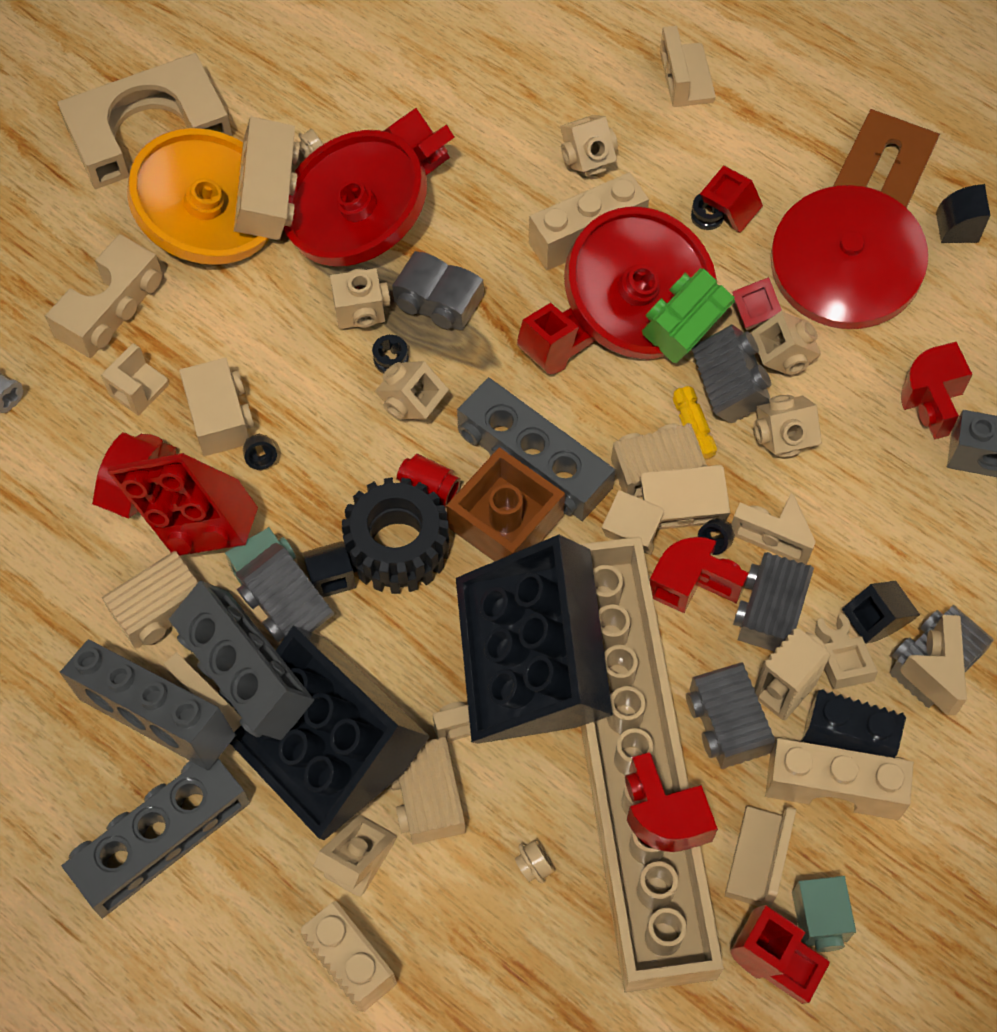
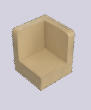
[101,343,169,416]
[602,490,664,555]

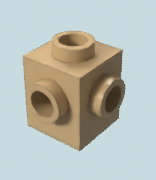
[560,115,618,176]
[330,268,390,329]
[751,311,821,375]
[375,361,449,419]
[754,395,822,457]

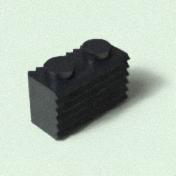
[801,689,906,758]

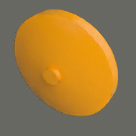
[127,128,270,265]

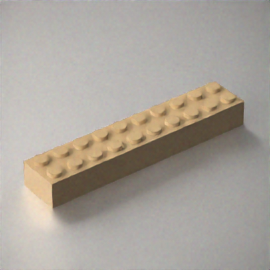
[580,537,724,993]

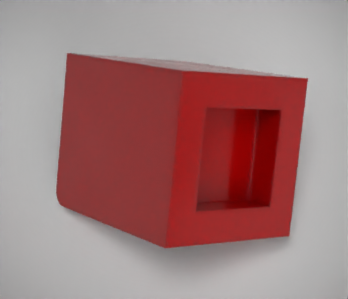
[700,165,763,233]
[732,277,782,330]

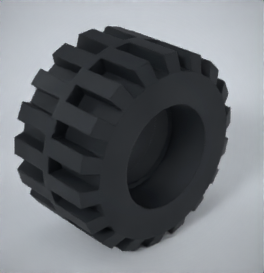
[342,477,450,594]

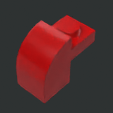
[383,108,455,175]
[517,302,596,374]
[901,341,973,440]
[92,432,177,519]
[649,537,749,613]
[625,752,718,852]
[731,905,830,1004]

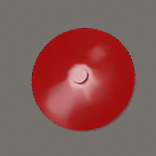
[284,130,427,266]
[771,185,928,329]
[564,207,717,359]

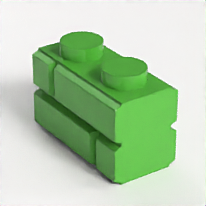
[642,268,735,363]

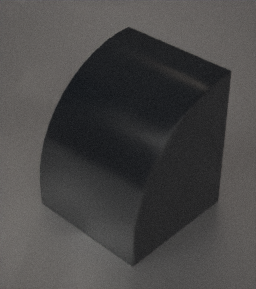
[936,184,991,243]
[302,541,356,598]
[842,581,920,644]

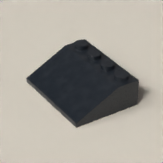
[456,534,613,744]
[230,625,430,840]

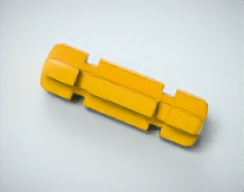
[673,386,717,459]

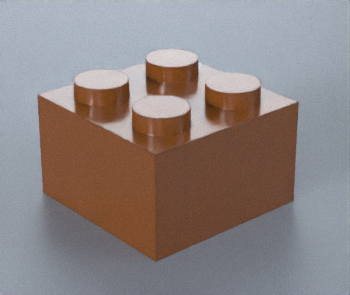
[446,447,565,561]

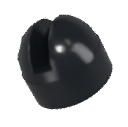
[243,433,277,470]
[698,518,735,555]

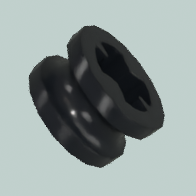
[691,194,725,230]
[372,334,409,374]

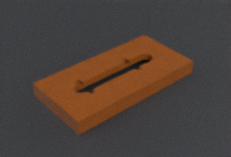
[833,109,940,208]

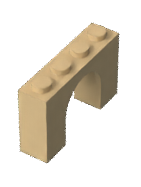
[57,53,233,189]

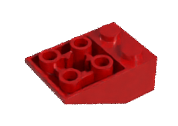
[107,453,258,556]

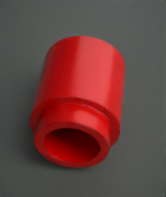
[396,454,461,507]

